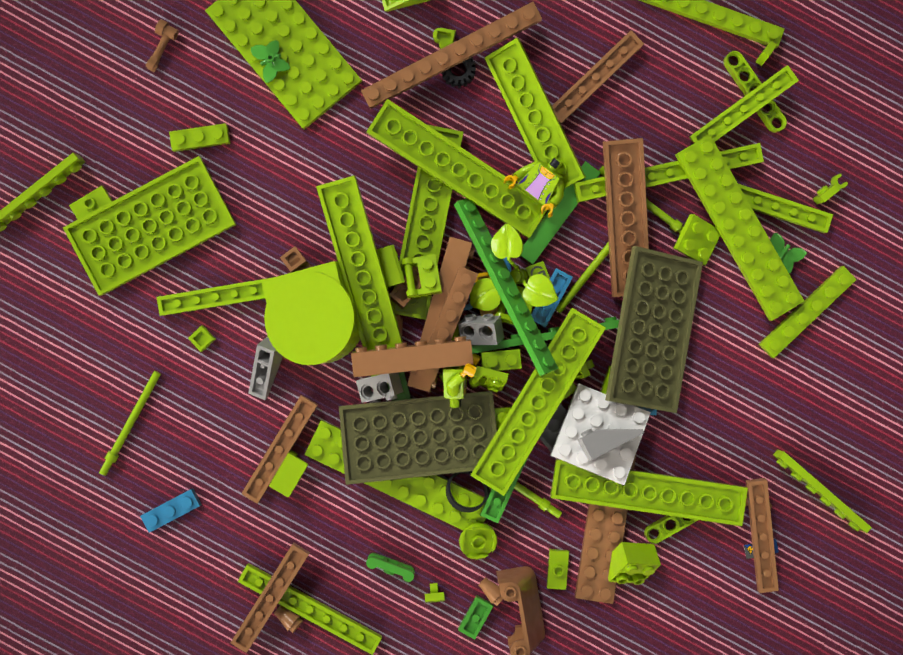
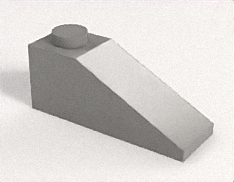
[248,337,283,400]
[577,429,644,461]

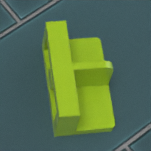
[269,450,308,497]

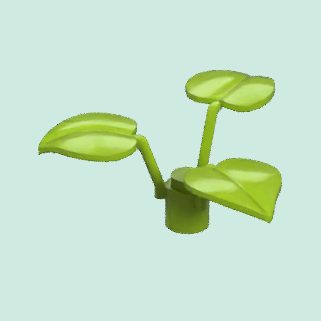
[470,224,558,311]

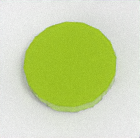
[459,523,497,560]

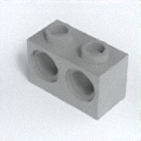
[458,314,504,345]
[356,373,403,403]

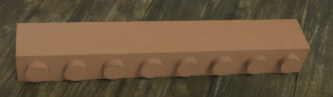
[407,237,475,392]

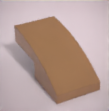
[280,246,312,273]
[389,266,421,309]

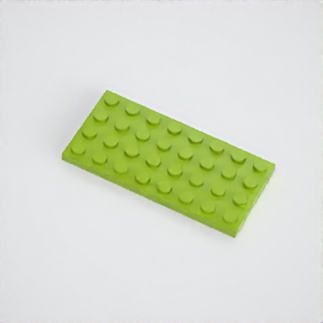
[205,0,362,130]
[63,156,237,296]

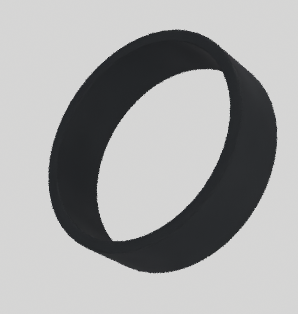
[446,471,490,513]

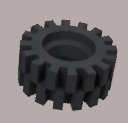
[441,57,476,88]

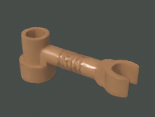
[145,19,179,72]

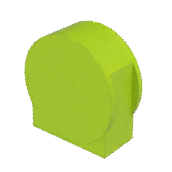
[261,261,360,365]

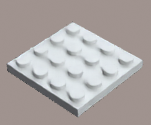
[550,383,651,485]

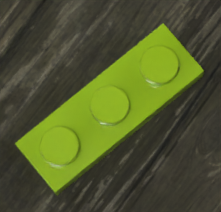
[169,123,231,152]

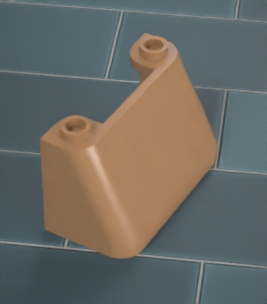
[496,566,545,655]

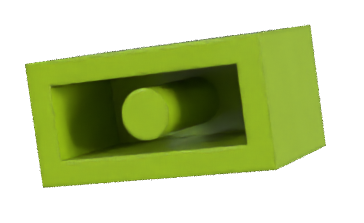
[480,349,522,371]

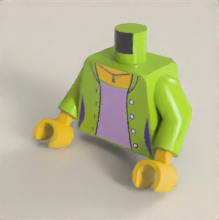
[504,157,565,218]
[443,353,481,408]

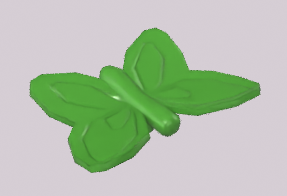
[251,40,290,83]
[770,233,807,273]

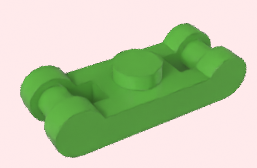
[366,553,415,582]

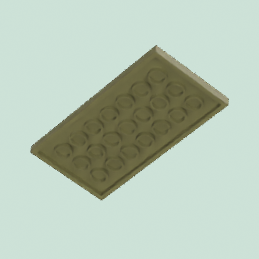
[605,246,703,413]
[339,391,497,485]

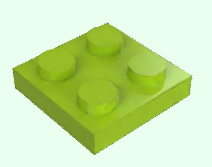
[673,214,720,266]

